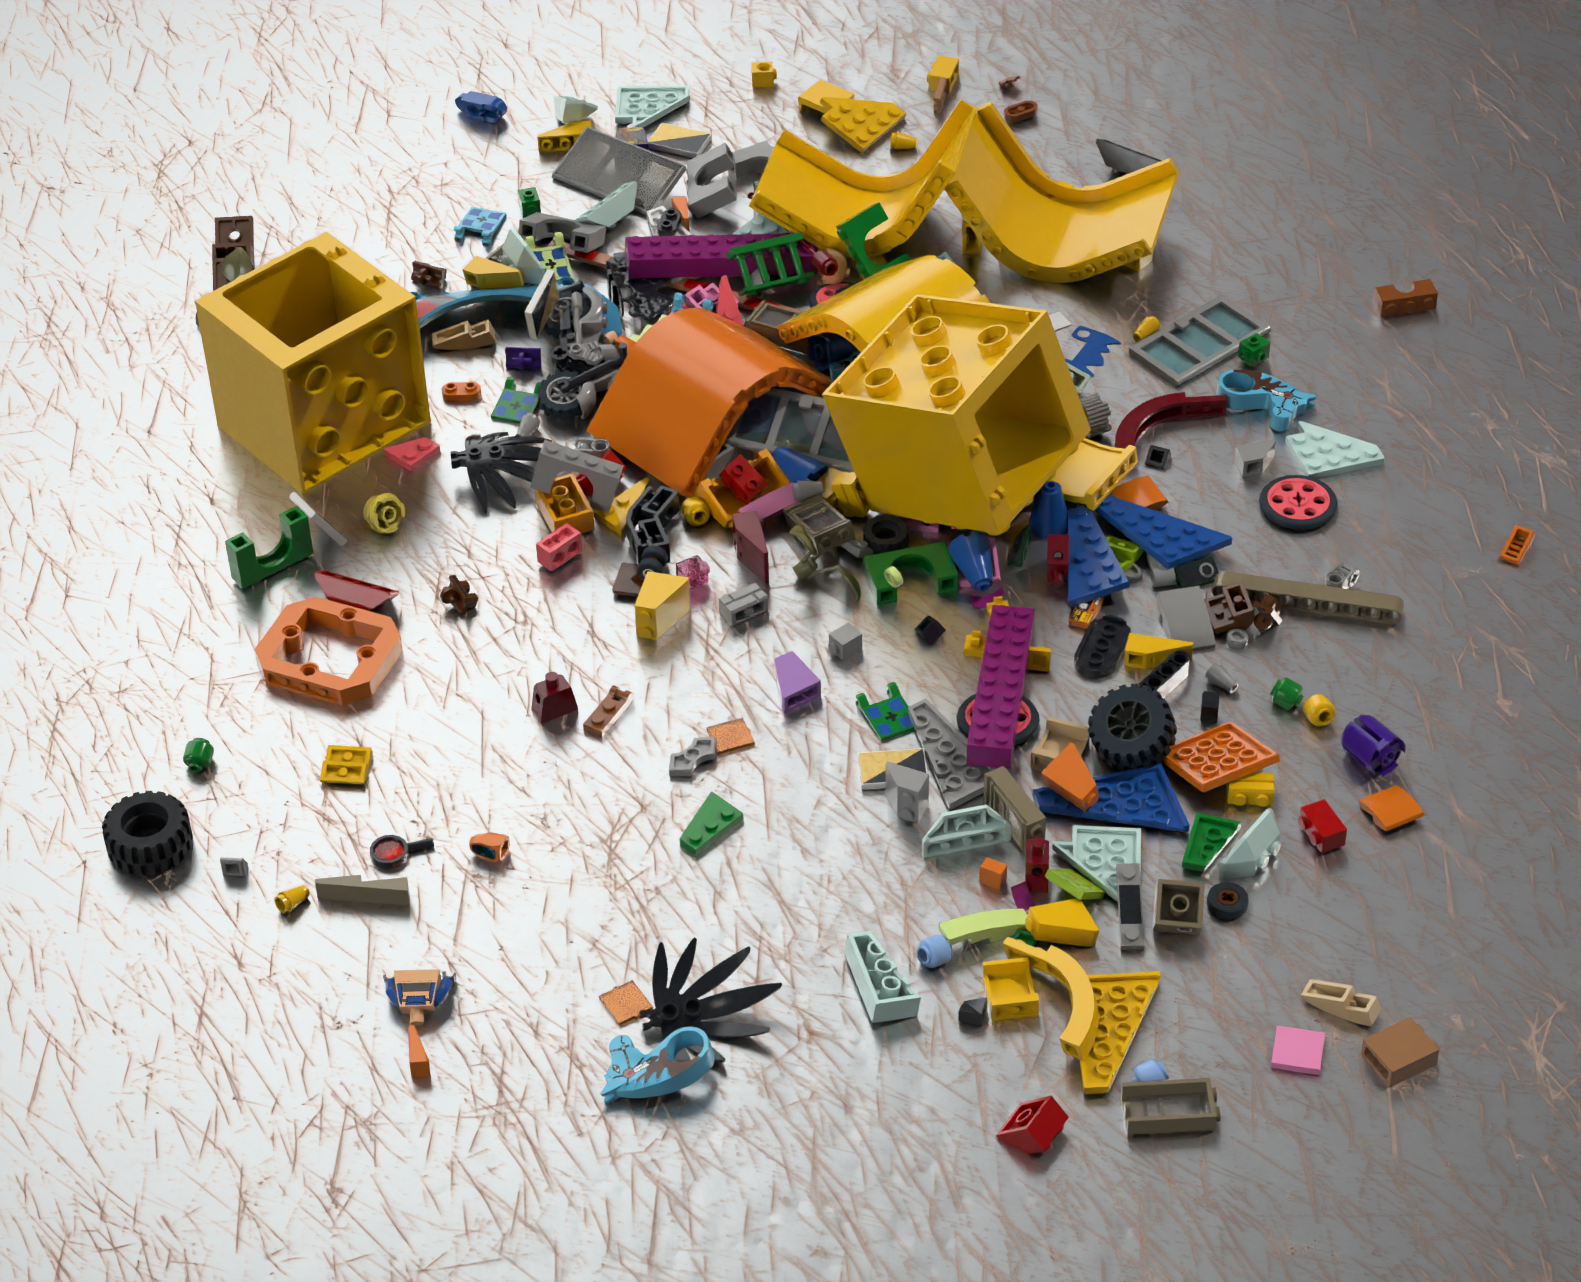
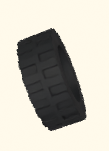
[863,514,909,555]

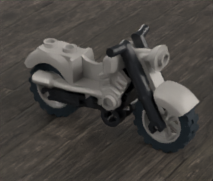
[538,287,628,420]

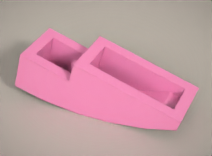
[739,483,800,523]

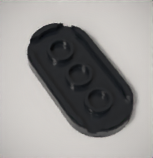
[1074,615,1131,678]

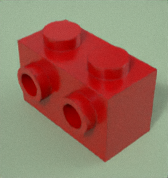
[718,454,768,505]
[1298,799,1347,853]

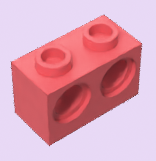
[536,523,582,572]

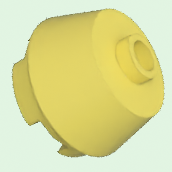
[363,493,405,533]

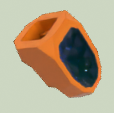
[469,832,510,862]

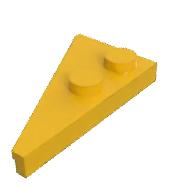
[594,477,650,536]

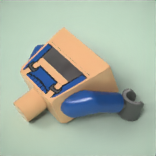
[383,969,456,1026]

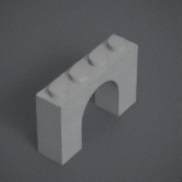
[729,141,774,192]
[686,143,737,218]
[518,212,606,253]
[530,440,623,513]

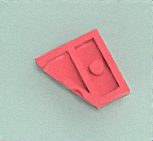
[384,437,440,471]

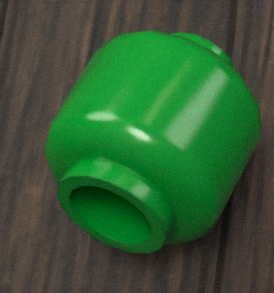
[1270,678,1304,710]
[183,738,214,772]

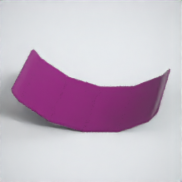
[969,585,1005,608]
[1011,881,1036,915]

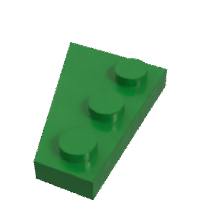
[679,791,744,856]
[1182,813,1241,872]

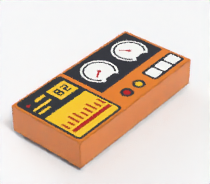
[1069,597,1104,630]

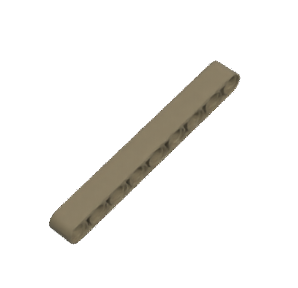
[1212,571,1404,624]

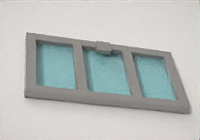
[1129,295,1271,387]
[725,387,854,472]

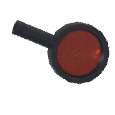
[370,835,434,869]

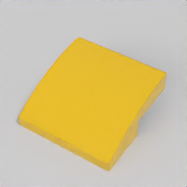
[320,745,373,785]

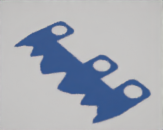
[1065,326,1120,377]

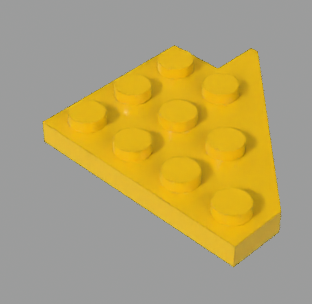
[819,97,906,153]

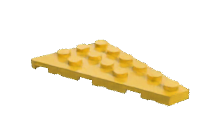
[1069,971,1161,1094]

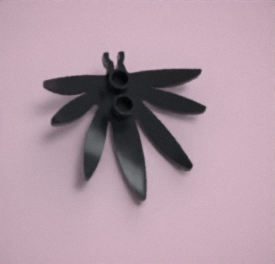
[450,432,552,514]
[639,937,782,1063]

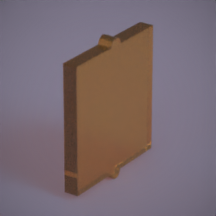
[706,718,755,755]
[599,980,653,1026]

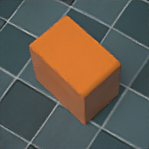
[979,857,1007,890]

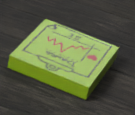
[1045,869,1106,900]

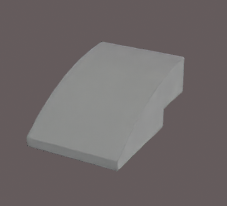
[1157,586,1216,651]

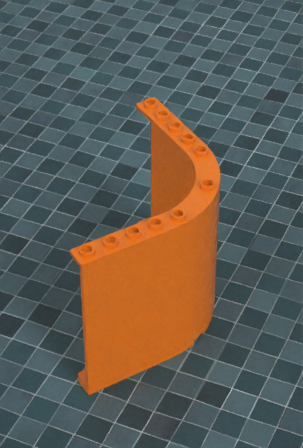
[586,308,834,498]

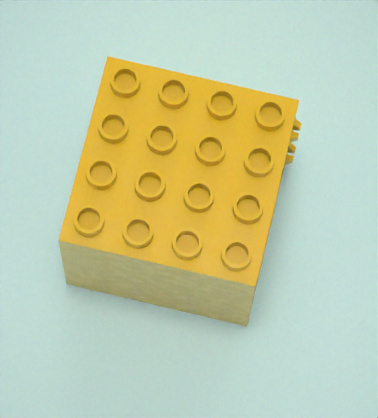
[195,232,431,495]
[822,294,1091,535]

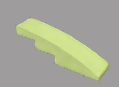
[939,909,1027,945]

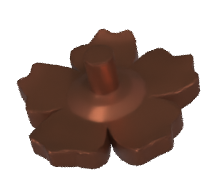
[999,76,1020,88]

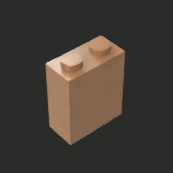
[1361,1017,1440,1088]

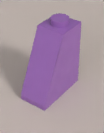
[774,651,821,713]

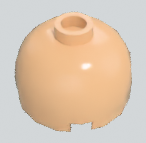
[817,248,850,286]

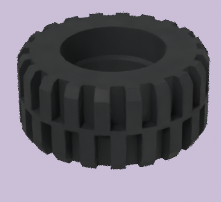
[102,790,193,876]

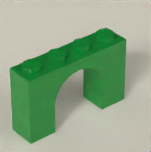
[836,202,911,279]
[225,506,314,589]
[863,542,958,605]

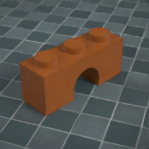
[1373,279,1438,317]

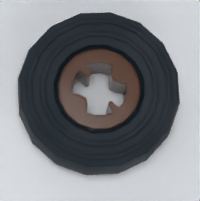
[1207,882,1249,920]

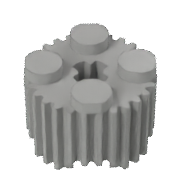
[1080,393,1112,439]

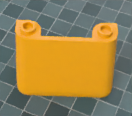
[693,448,791,529]

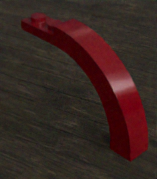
[1115,392,1227,449]

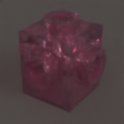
[676,555,710,590]

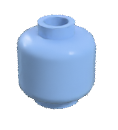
[916,935,952,968]
[1131,1059,1169,1082]

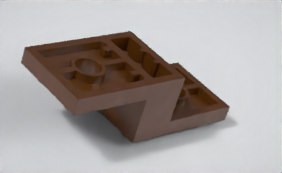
[212,215,255,291]

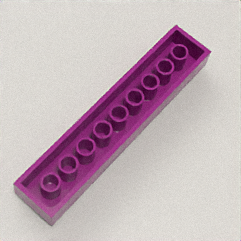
[624,233,818,279]
[966,605,1035,769]

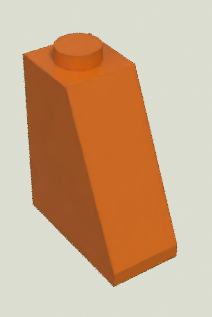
[1041,742,1100,812]

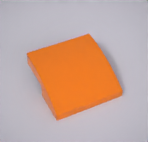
[1111,475,1169,511]
[1359,785,1424,831]

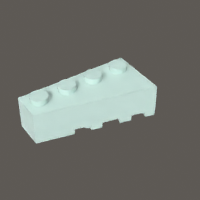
[844,931,921,1023]

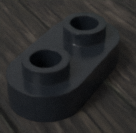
[657,209,681,236]

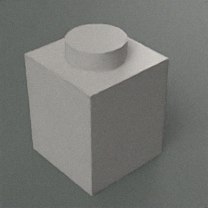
[828,622,862,661]

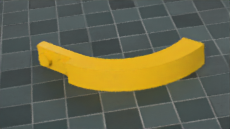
[1003,937,1099,1061]

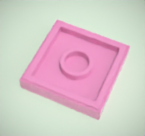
[1271,1026,1325,1075]

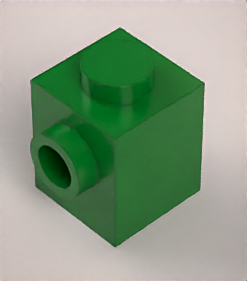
[517,187,541,218]

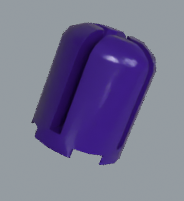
[1341,715,1406,776]

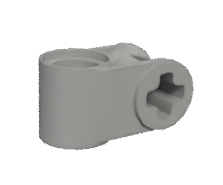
[575,438,610,457]
[1325,561,1359,589]

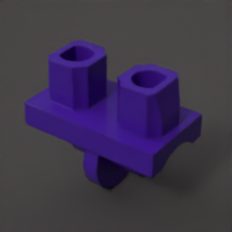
[505,347,541,369]

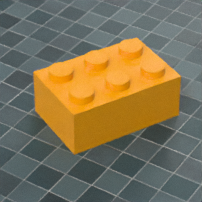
[534,473,595,533]

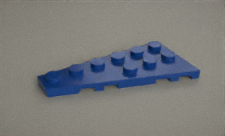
[1068,504,1130,607]

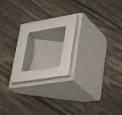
[220,857,248,876]

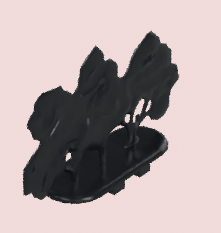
[606,252,673,320]

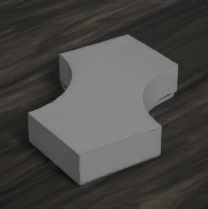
[669,737,717,776]

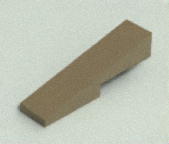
[315,875,410,906]

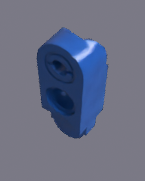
[455,91,507,123]

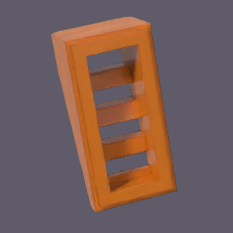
[671,196,690,232]
[1499,525,1535,566]
[408,1025,431,1078]

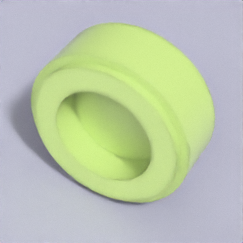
[884,566,903,588]

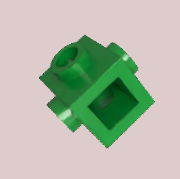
[1238,333,1271,367]

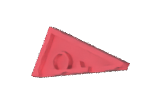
[716,275,744,326]

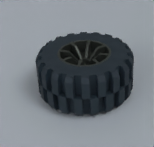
[1088,684,1177,771]

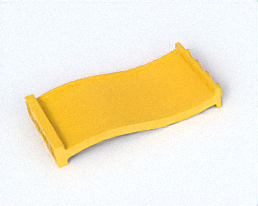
[1049,438,1138,511]

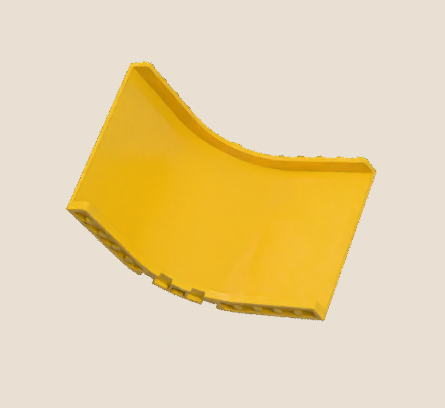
[749,100,977,257]
[944,102,1180,283]
[777,255,990,352]

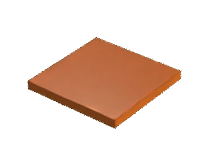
[1162,721,1280,793]

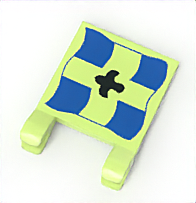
[525,232,574,281]

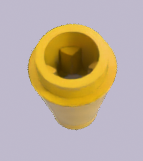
[890,131,917,149]
[1132,316,1160,342]
[274,885,310,913]

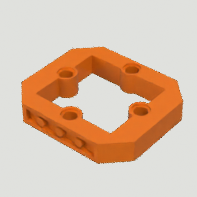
[254,597,403,706]

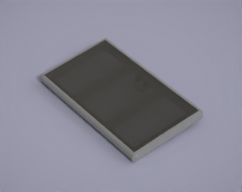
[552,126,687,216]

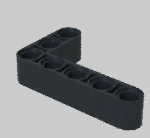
[1139,650,1190,698]

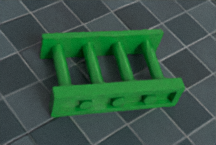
[726,232,814,298]

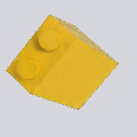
[634,572,691,640]

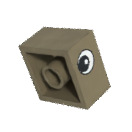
[1152,879,1205,935]

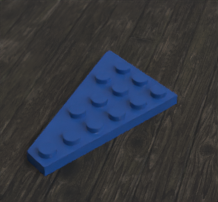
[1094,495,1233,569]
[1032,763,1190,832]

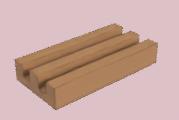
[934,78,947,114]

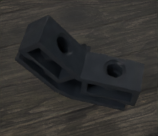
[626,485,680,565]

